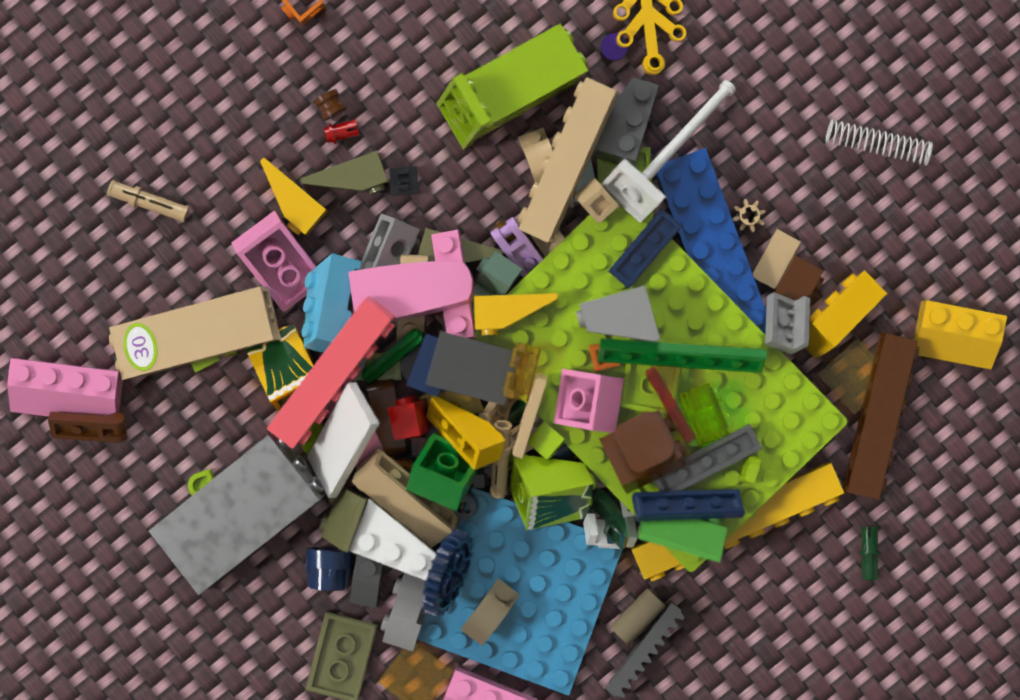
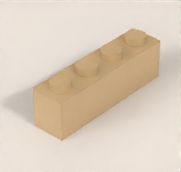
[352,449,457,548]

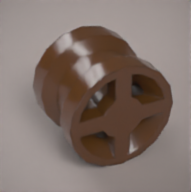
[313,89,347,121]

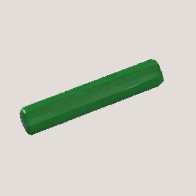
[362,328,425,383]

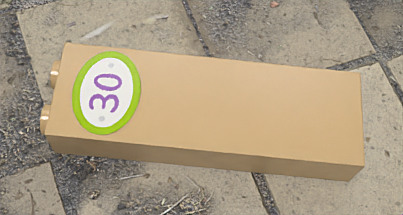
[109,286,281,380]

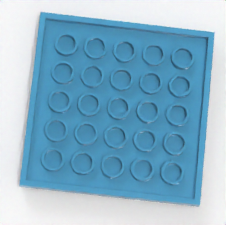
[417,487,623,696]

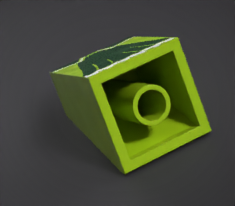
[509,455,596,531]

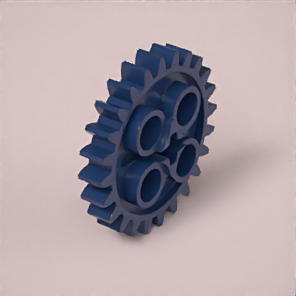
[422,529,474,618]

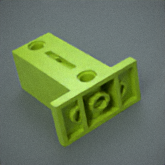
[436,23,588,150]

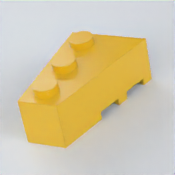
[805,270,887,359]

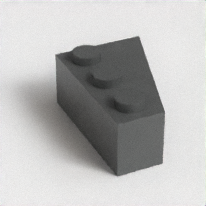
[591,78,659,168]

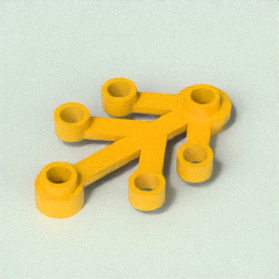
[613,0,686,76]

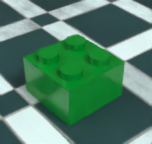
[406,433,479,511]

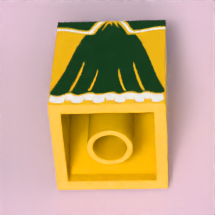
[245,324,316,412]

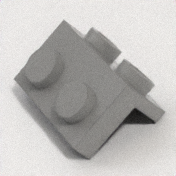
[765,292,810,355]

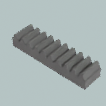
[654,424,762,491]
[605,600,684,698]

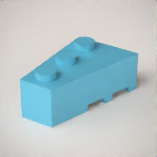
[302,253,361,353]

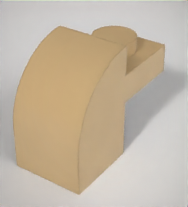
[518,128,553,183]

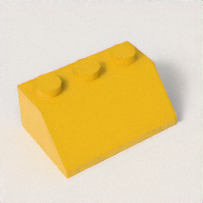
[914,300,1007,370]

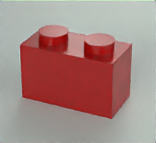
[388,395,432,440]

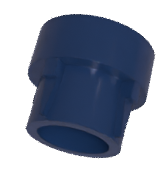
[305,547,353,591]

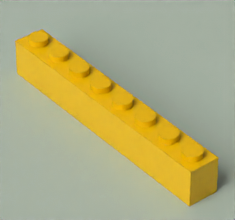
[631,462,844,581]

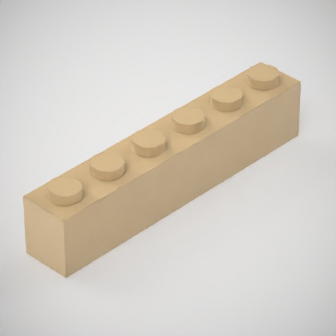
[518,77,620,243]

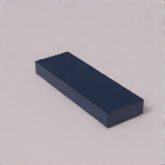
[608,208,682,289]

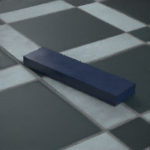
[632,489,745,521]

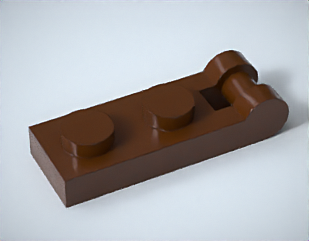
[48,412,128,443]

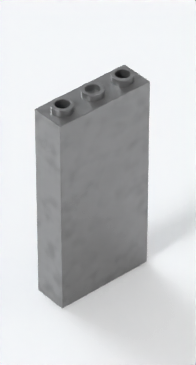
[149,433,327,595]

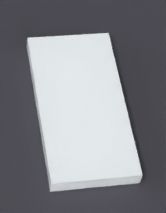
[307,383,379,498]

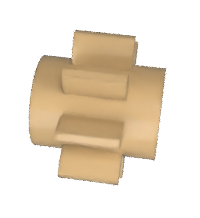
[732,199,766,233]

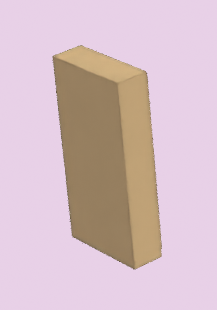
[752,229,800,289]

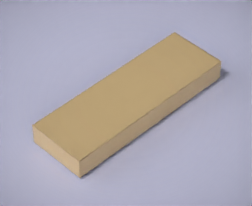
[512,373,547,458]

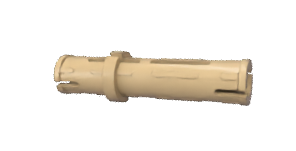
[107,180,189,223]
[489,420,512,498]

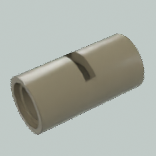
[610,588,667,645]

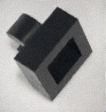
[389,166,419,196]

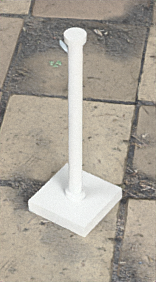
[601,80,736,223]

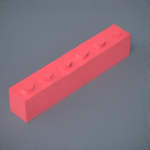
[266,296,396,449]

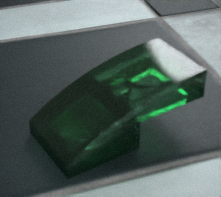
[592,489,629,550]

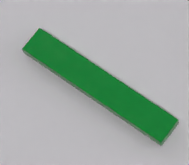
[597,338,767,373]

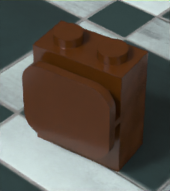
[599,410,687,494]

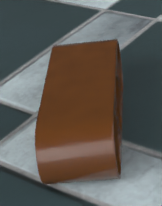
[366,379,409,458]

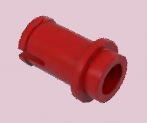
[324,119,359,145]

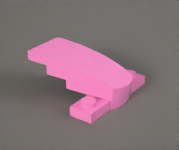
[348,230,477,339]

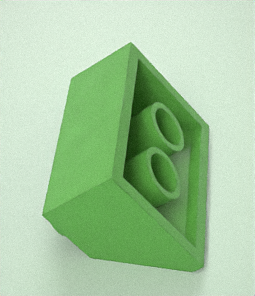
[637,519,727,563]

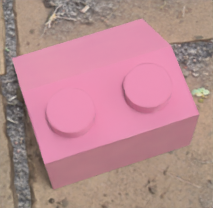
[554,369,624,433]

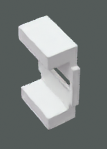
[583,513,638,549]

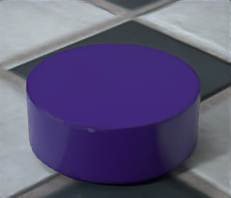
[601,33,628,62]

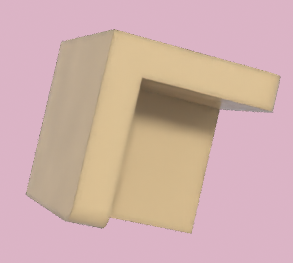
[573,178,619,224]

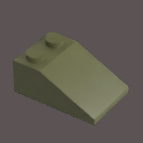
[319,485,371,552]

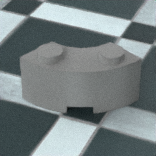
[381,573,426,652]

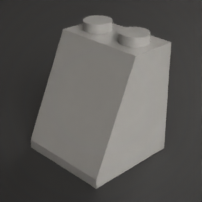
[576,286,660,342]

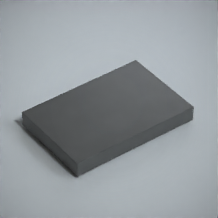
[425,331,519,405]

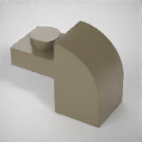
[460,578,520,646]

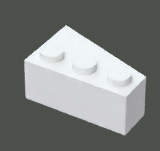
[349,499,436,580]

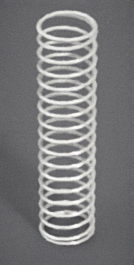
[826,119,933,166]

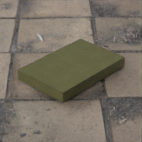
[306,611,378,700]

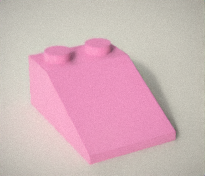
[231,211,317,312]

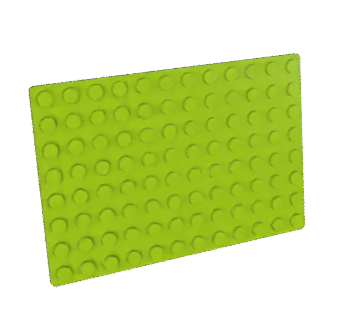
[473,199,847,572]

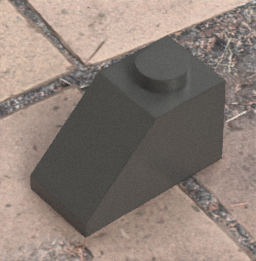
[350,554,384,608]

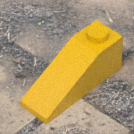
[260,157,328,236]
[474,293,558,335]
[426,396,506,470]

